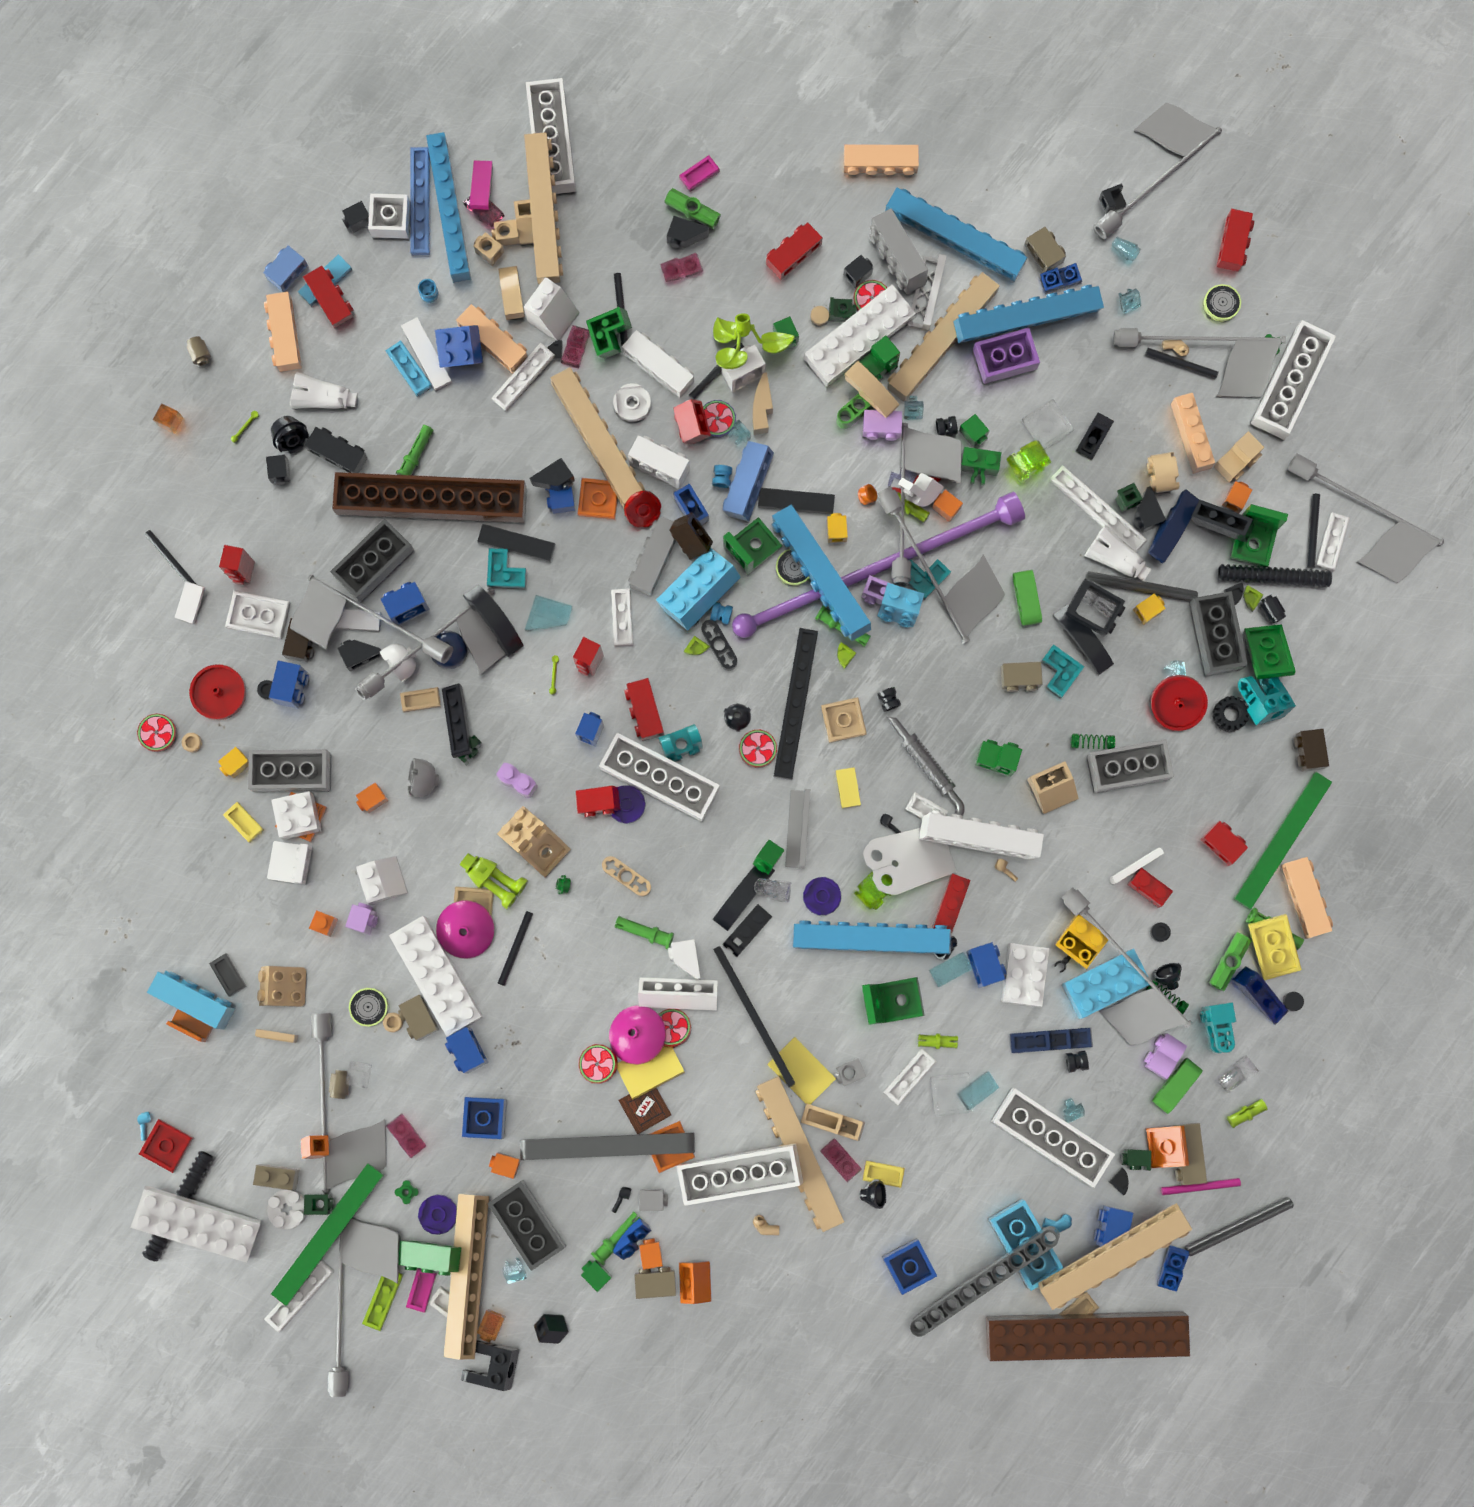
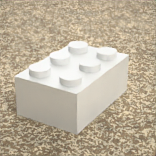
[628,435,690,489]
[1001,943,1049,1007]

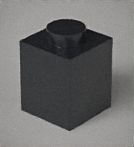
[342,201,369,233]
[843,255,873,288]
[266,454,291,485]

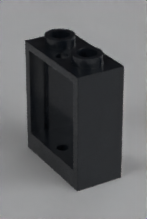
[1064,579,1126,636]

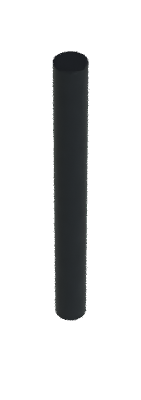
[614,273,628,346]
[689,343,744,400]
[1145,348,1219,379]
[1307,493,1320,568]
[145,530,196,584]
[498,911,533,986]

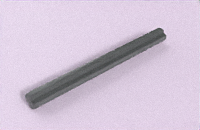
[1085,571,1198,601]
[1185,1197,1294,1256]

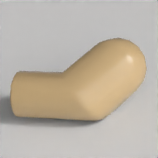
[1162,340,1189,356]
[753,1215,779,1235]

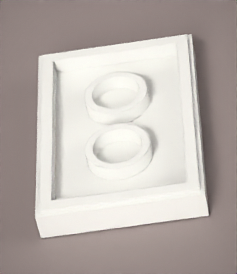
[225,591,290,639]

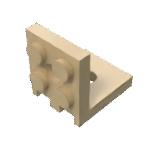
[497,806,571,877]

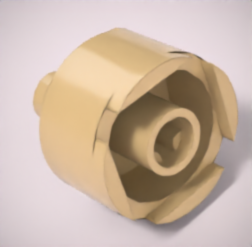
[1147,452,1179,493]

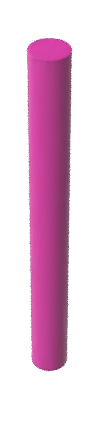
[1161,1178,1241,1195]

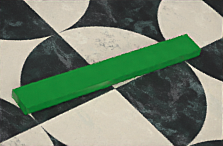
[1234,772,1332,910]
[271,1163,384,1306]

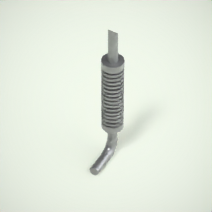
[887,717,965,816]

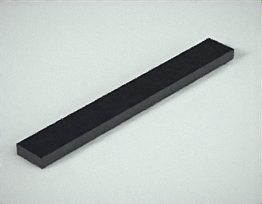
[773,628,818,780]
[713,946,795,1088]

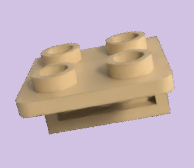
[257,966,306,1007]

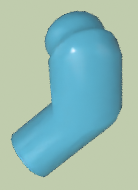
[1042,1214,1072,1233]

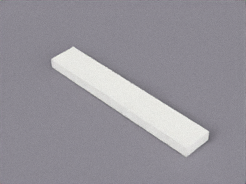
[1050,465,1148,552]

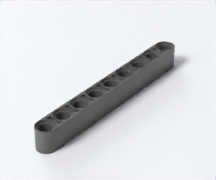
[520,1133,695,1160]
[910,1226,1060,1337]

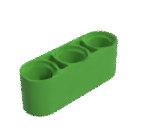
[836,393,873,429]
[1013,570,1042,626]
[1152,1058,1203,1114]

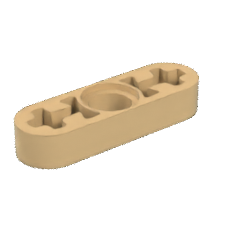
[602,856,651,897]

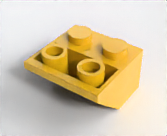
[1055,914,1108,969]

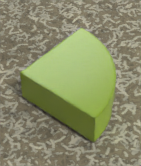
[1243,585,1264,612]
[684,636,710,655]
[837,642,856,669]

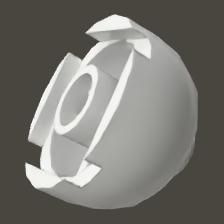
[380,643,416,682]

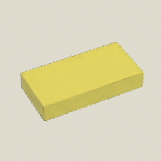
[835,767,861,809]
[223,802,264,843]
[862,1160,905,1188]

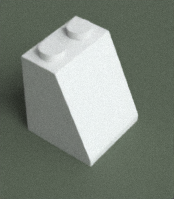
[524,277,579,341]

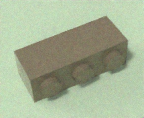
[1173,1123,1207,1185]

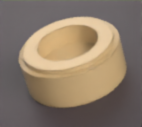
[810,306,829,326]
[182,733,202,753]
[383,1013,403,1032]

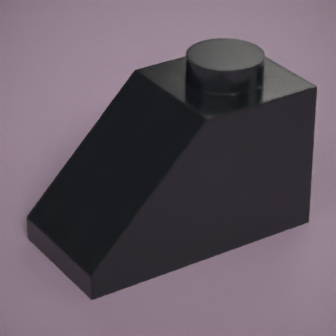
[667,216,709,248]
[1076,412,1114,459]
[529,458,575,491]
[1134,486,1166,533]
[337,640,381,671]

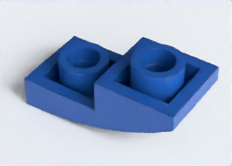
[1040,263,1083,292]
[613,1218,652,1260]
[1158,1245,1189,1292]

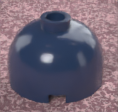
[431,631,468,669]

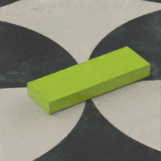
[362,1272,404,1331]

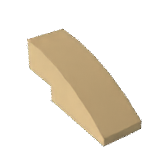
[498,266,525,320]
[845,361,899,418]
[752,372,773,435]
[801,1103,865,1141]

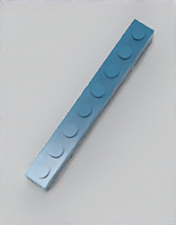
[426,132,472,283]
[885,187,1027,282]
[953,285,1104,343]
[771,504,871,641]
[793,921,952,954]

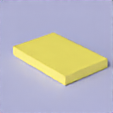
[1248,914,1302,980]
[767,1037,836,1105]
[617,1046,685,1100]

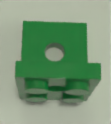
[1230,504,1288,568]
[723,517,783,575]
[862,977,925,1025]

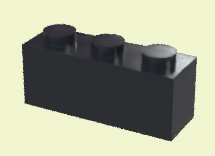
[304,427,367,473]
[1192,499,1254,543]

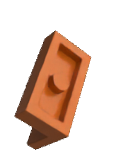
[166,1009,213,1042]
[679,1261,711,1304]

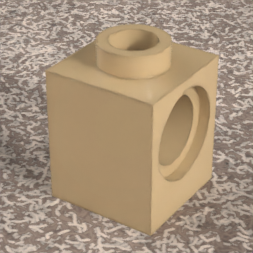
[491,219,520,246]
[474,232,504,266]

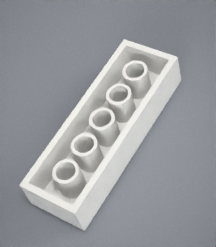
[526,78,576,194]
[803,284,916,387]
[1251,320,1336,440]
[599,733,720,822]
[919,811,1044,860]
[389,916,483,1037]
[991,1088,1115,1188]
[677,1143,804,1206]
[130,1186,261,1263]

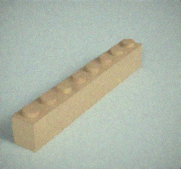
[524,132,563,284]
[887,272,1000,402]
[550,367,645,508]
[755,1076,844,1232]
[444,1194,489,1360]
[1038,1203,1192,1310]

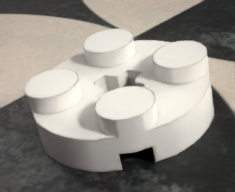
[613,383,651,422]
[267,1189,306,1229]

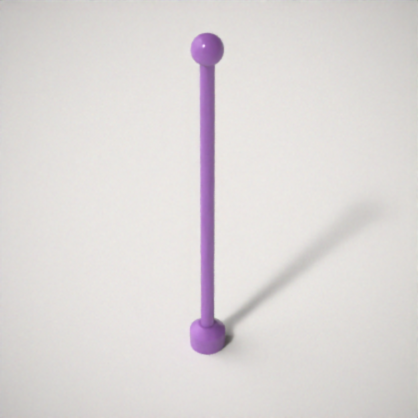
[732,492,1025,638]

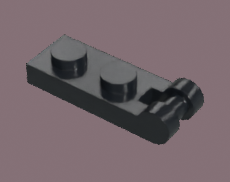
[722,904,772,957]

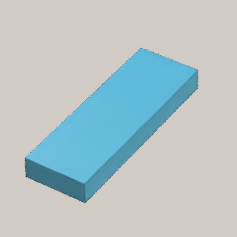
[298,254,352,306]
[385,341,433,397]

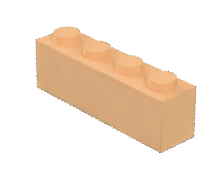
[844,144,919,175]
[264,292,302,372]
[456,304,528,374]
[1171,393,1215,474]
[1281,857,1333,939]

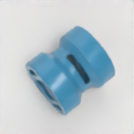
[418,279,439,303]
[712,465,733,488]
[710,602,733,625]

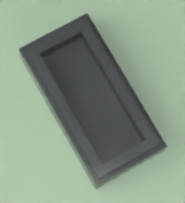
[209,953,247,997]

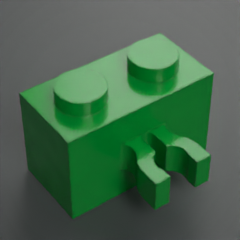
[961,447,1002,485]

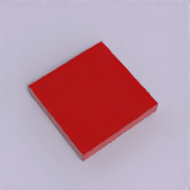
[139,1119,194,1173]

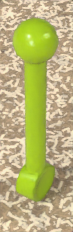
[231,411,259,443]
[549,655,559,695]

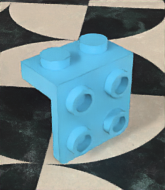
[877,583,924,627]

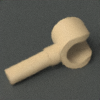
[995,858,1018,882]

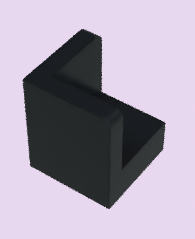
[1099,183,1127,214]
[534,1314,569,1344]

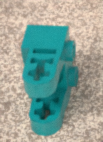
[1238,676,1296,725]
[659,724,703,762]
[1200,1002,1236,1053]

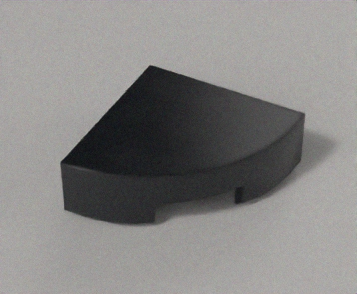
[547,340,563,360]
[1224,583,1244,605]
[1108,1167,1129,1196]

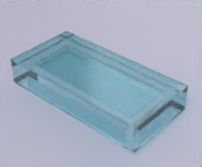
[929,952,973,987]
[957,1071,999,1110]

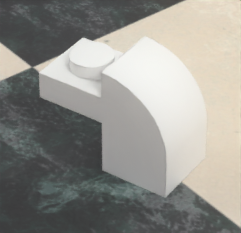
[898,473,944,507]

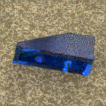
[1232,966,1289,1025]

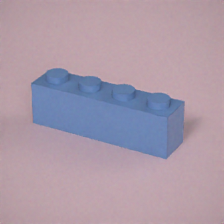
[723,441,774,522]

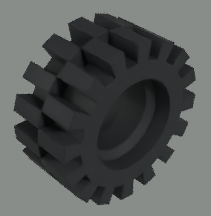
[1213,696,1250,732]

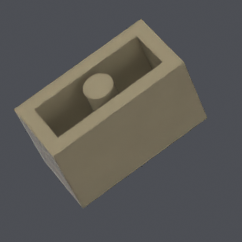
[1024,227,1066,272]
[1001,662,1043,692]
[398,995,439,1041]
[253,1164,300,1190]
[634,1267,676,1299]

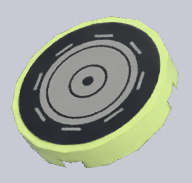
[1203,284,1241,322]
[776,549,810,586]
[349,988,388,1027]

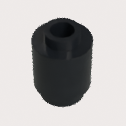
[1260,595,1286,624]

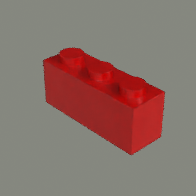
[1217,208,1255,272]
[766,222,823,280]
[303,266,354,328]
[219,545,255,585]
[573,637,604,676]
[624,678,664,741]
[931,873,971,935]

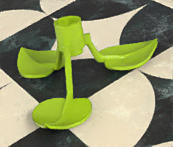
[713,313,795,369]

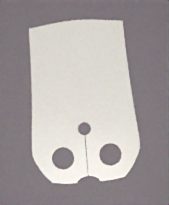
[863,827,957,895]

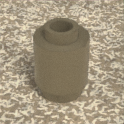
[187,336,211,366]
[329,1070,351,1099]

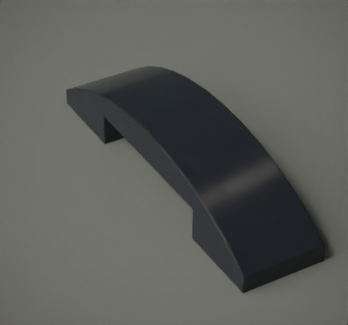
[463,585,524,657]
[1052,604,1114,676]
[712,865,775,931]

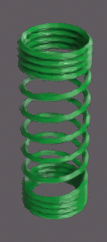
[1071,733,1115,749]
[1146,979,1189,1015]

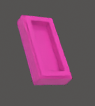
[679,155,720,192]
[406,1268,437,1313]

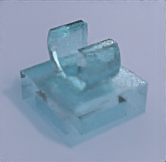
[1119,289,1141,314]
[903,396,924,419]
[728,420,751,445]
[1164,660,1186,678]
[1063,1098,1085,1123]
[502,1258,527,1284]

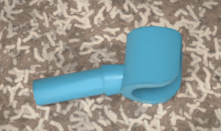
[137,1112,151,1141]

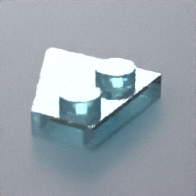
[525,595,573,631]

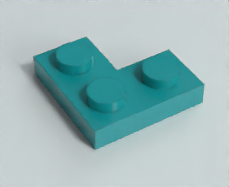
[487,548,526,588]
[909,559,951,600]
[1042,644,1085,698]

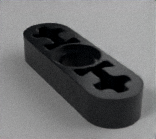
[701,620,737,671]

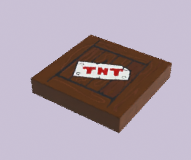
[618,1088,672,1135]

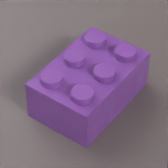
[973,328,1040,384]

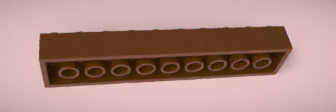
[332,472,527,523]
[986,1312,1190,1361]

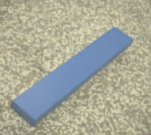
[410,147,430,256]

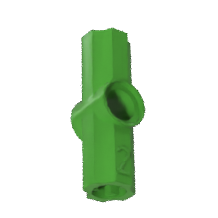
[664,188,721,229]
[1209,932,1252,991]

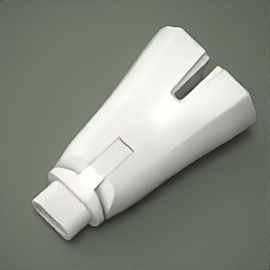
[290,372,358,409]
[1085,525,1151,581]

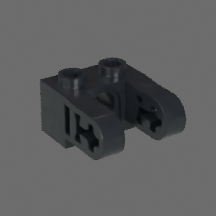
[461,1340,519,1391]

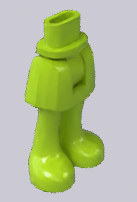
[460,853,528,910]

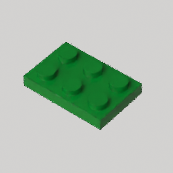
[1243,624,1296,679]

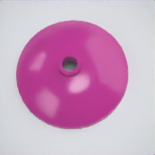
[436,900,495,958]
[609,1005,666,1064]

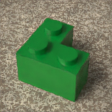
[586,307,632,359]
[859,335,900,382]
[975,739,1023,776]

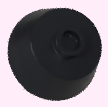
[271,416,309,454]

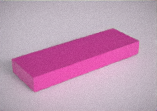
[469,160,493,210]

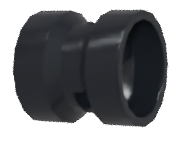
[936,416,958,436]
[877,687,901,712]
[1065,1051,1089,1073]

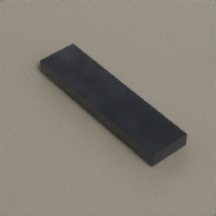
[758,488,835,514]
[477,524,556,562]
[442,683,472,758]

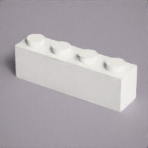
[622,330,694,398]
[638,978,718,1010]

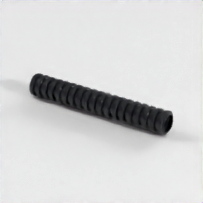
[1218,564,1332,587]
[142,1151,214,1262]

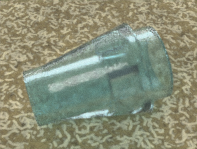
[1112,237,1141,261]

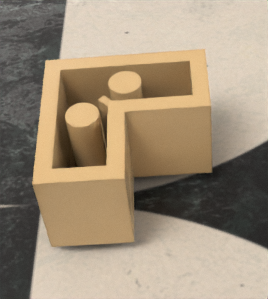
[1214,431,1264,482]

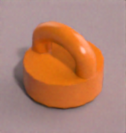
[858,484,877,505]

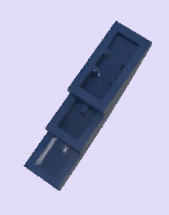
[1148,489,1199,564]
[1010,1028,1093,1053]

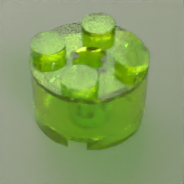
[1006,440,1052,483]
[853,868,893,910]

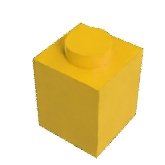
[827,513,848,543]
[1133,593,1166,625]
[218,747,249,778]

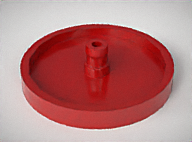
[189,664,246,720]
[1151,675,1208,731]

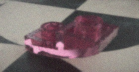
[463,196,505,227]
[660,253,703,282]
[561,325,590,368]
[386,1113,426,1158]
[820,1138,862,1183]

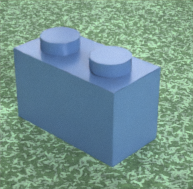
[263,246,308,292]

